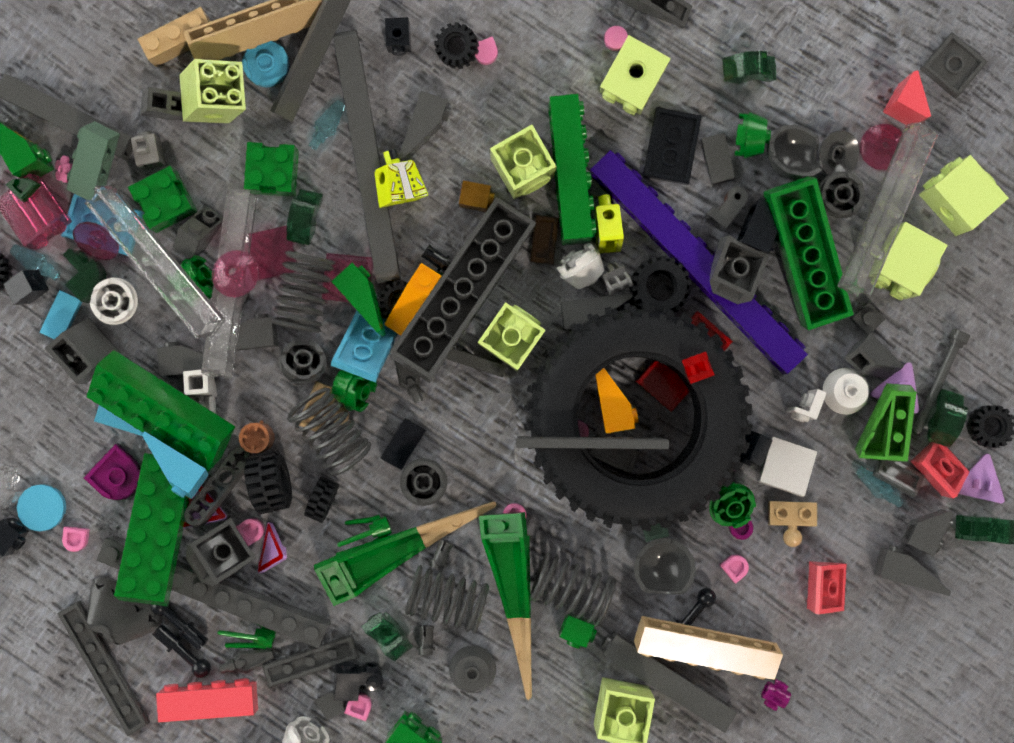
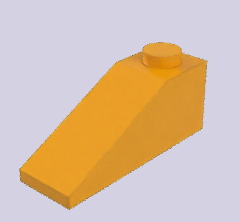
[384,263,442,336]
[595,368,639,433]

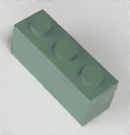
[66,121,120,202]

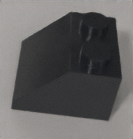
[737,198,778,254]

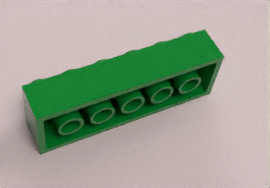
[548,94,596,246]
[763,176,854,331]
[86,350,236,472]
[114,453,189,606]

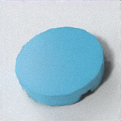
[242,41,290,88]
[17,484,66,532]

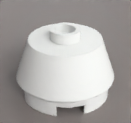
[557,243,604,289]
[90,278,138,325]
[823,368,869,415]
[282,716,330,743]

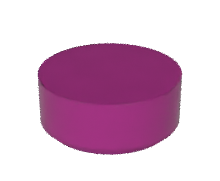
[729,520,753,540]

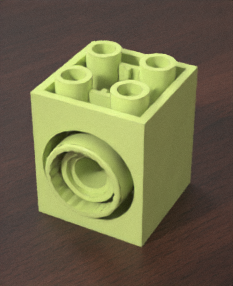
[600,35,671,116]
[179,59,246,123]
[490,125,556,200]
[919,155,1009,236]
[864,222,948,300]
[478,302,545,372]
[594,677,655,743]

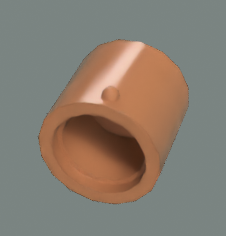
[239,420,275,454]

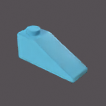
[142,432,208,499]

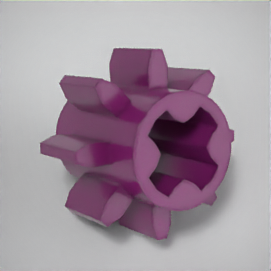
[761,679,791,711]

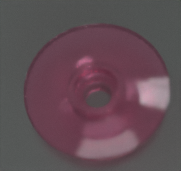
[860,124,907,170]
[73,222,119,260]
[212,250,259,297]

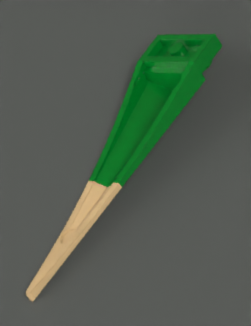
[314,502,497,606]
[479,512,532,700]

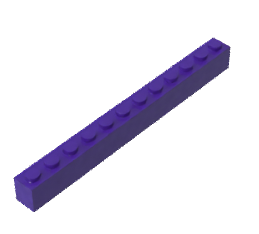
[589,150,808,375]

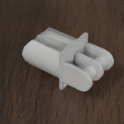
[600,262,633,295]

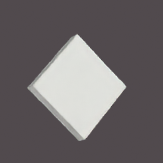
[758,437,817,497]

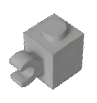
[131,132,166,170]

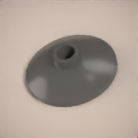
[819,130,859,175]

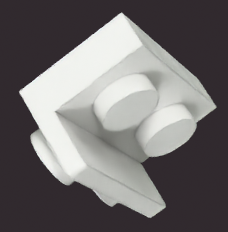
[786,389,827,423]

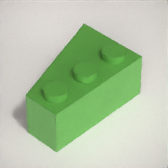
[854,383,917,462]

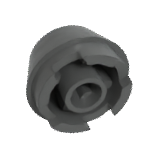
[819,171,865,218]
[279,340,327,385]
[400,458,447,506]
[449,646,496,693]

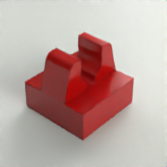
[681,352,715,384]

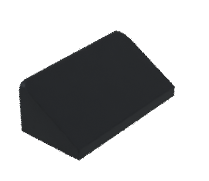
[380,418,426,470]

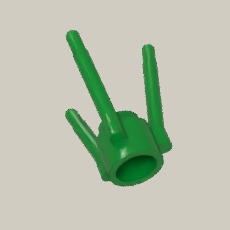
[337,514,392,547]
[217,622,276,649]

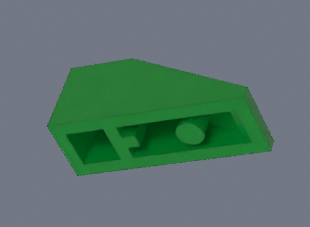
[331,262,386,337]

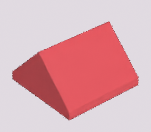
[883,70,931,128]
[910,437,969,499]
[807,561,846,615]

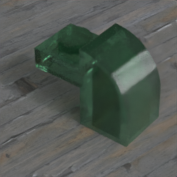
[722,51,776,84]
[286,189,323,245]
[62,248,106,304]
[927,388,968,448]
[955,515,1014,544]
[361,612,413,661]

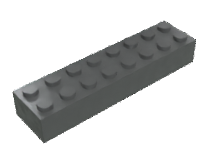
[389,197,536,383]

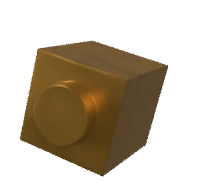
[459,180,495,212]

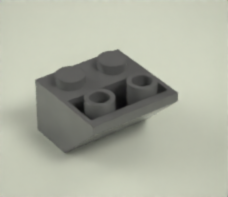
[45,318,121,384]

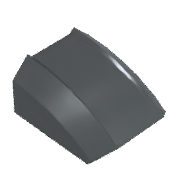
[710,235,769,304]
[186,518,257,586]

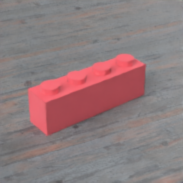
[156,678,258,722]

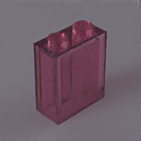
[0,173,72,250]

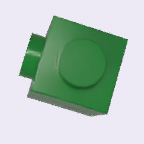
[559,613,597,649]

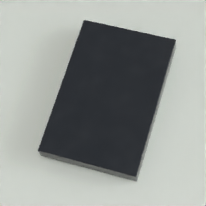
[642,107,702,185]

